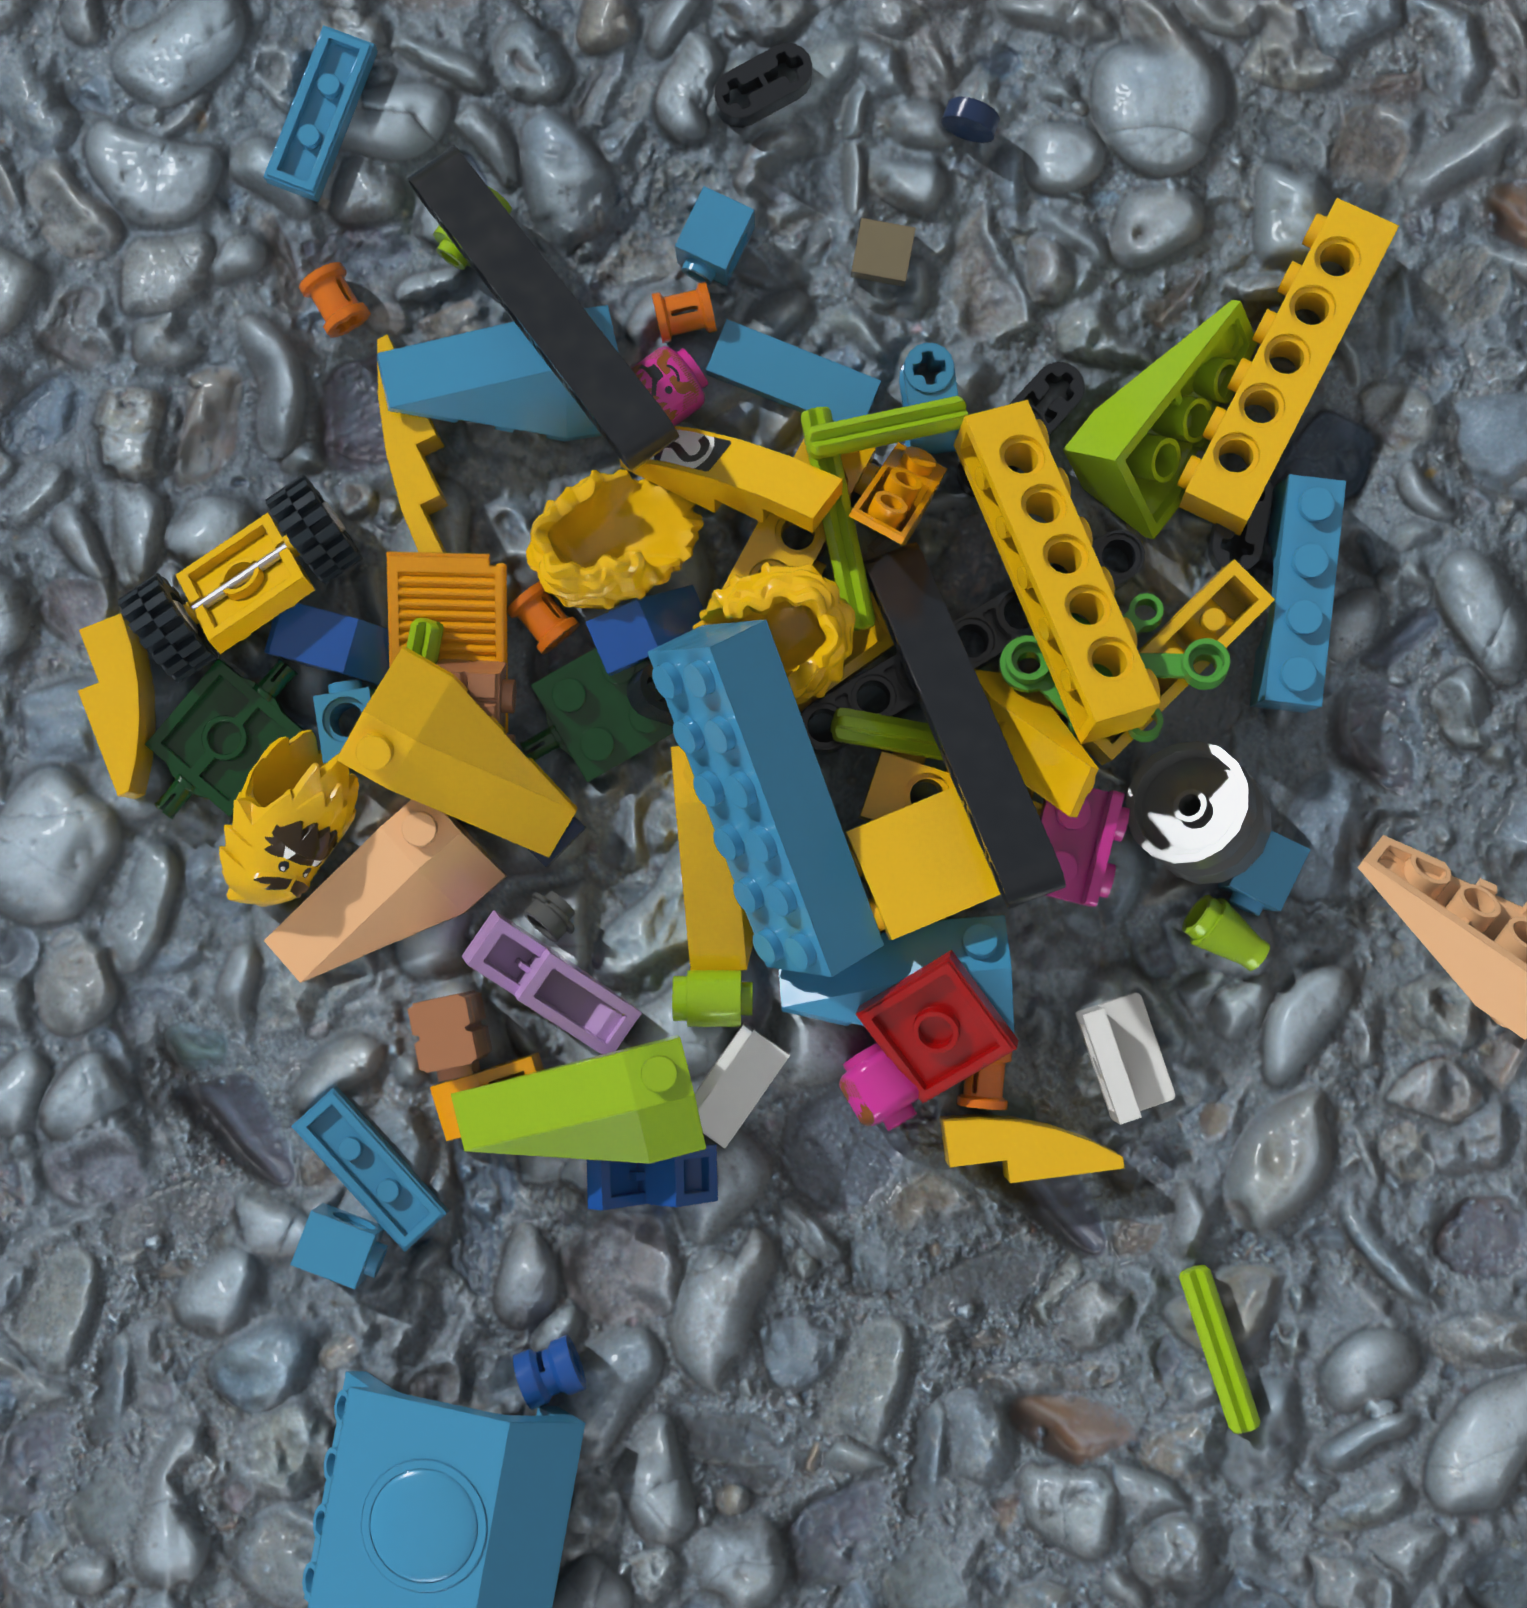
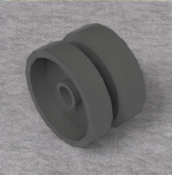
[1126,741,1271,884]

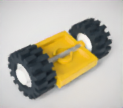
[118,474,363,683]

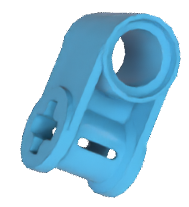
[899,343,959,455]

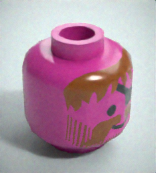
[631,346,708,426]
[839,1043,919,1131]

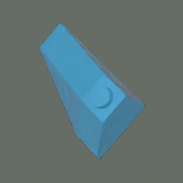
[376,305,619,441]
[778,915,1014,1033]

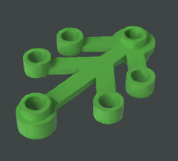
[1000,593,1230,742]

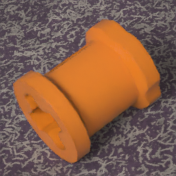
[299,262,371,338]
[652,281,717,343]
[507,581,580,655]
[956,1052,1012,1110]

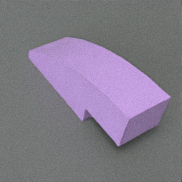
[462,910,642,1054]

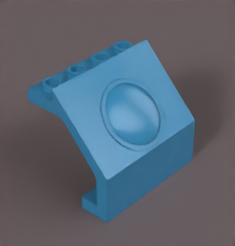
[302,1371,585,1608]

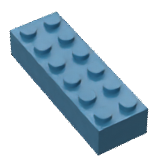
[647,619,884,977]

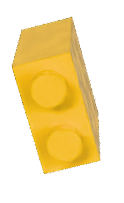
[844,786,1001,940]

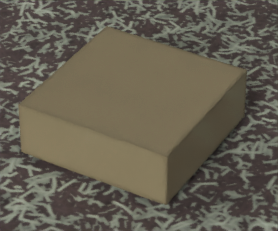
[851,218,916,287]

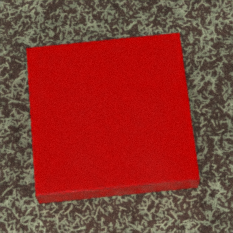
[856,950,1019,1104]

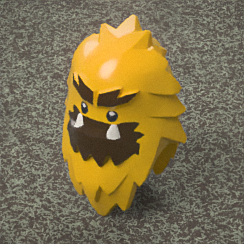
[219,729,359,907]

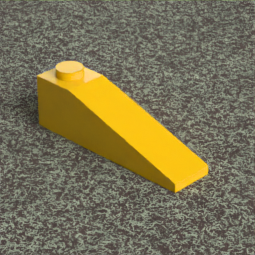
[336,646,578,858]
[671,746,754,971]

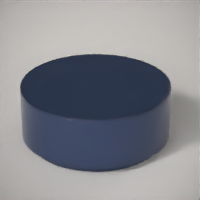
[941,96,1000,143]

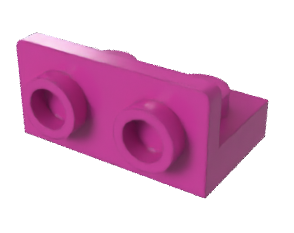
[1040,788,1130,907]

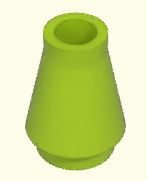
[1182,895,1270,971]

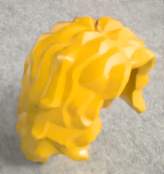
[526,469,704,610]
[692,562,856,705]

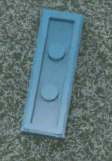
[263,25,378,202]
[706,319,881,422]
[291,1086,449,1252]

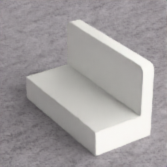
[1075,992,1175,1125]
[695,1022,790,1148]

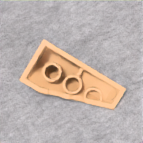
[264,799,507,983]
[1358,835,1527,1040]

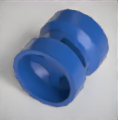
[513,1334,587,1410]

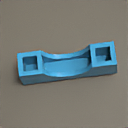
[1250,474,1346,713]

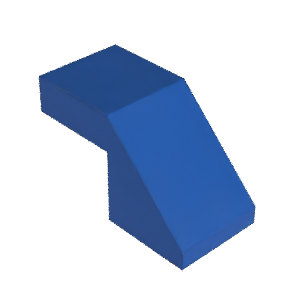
[585,584,704,676]
[264,603,389,686]
[587,1144,718,1211]

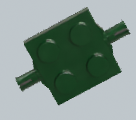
[520,648,673,782]
[145,658,305,819]

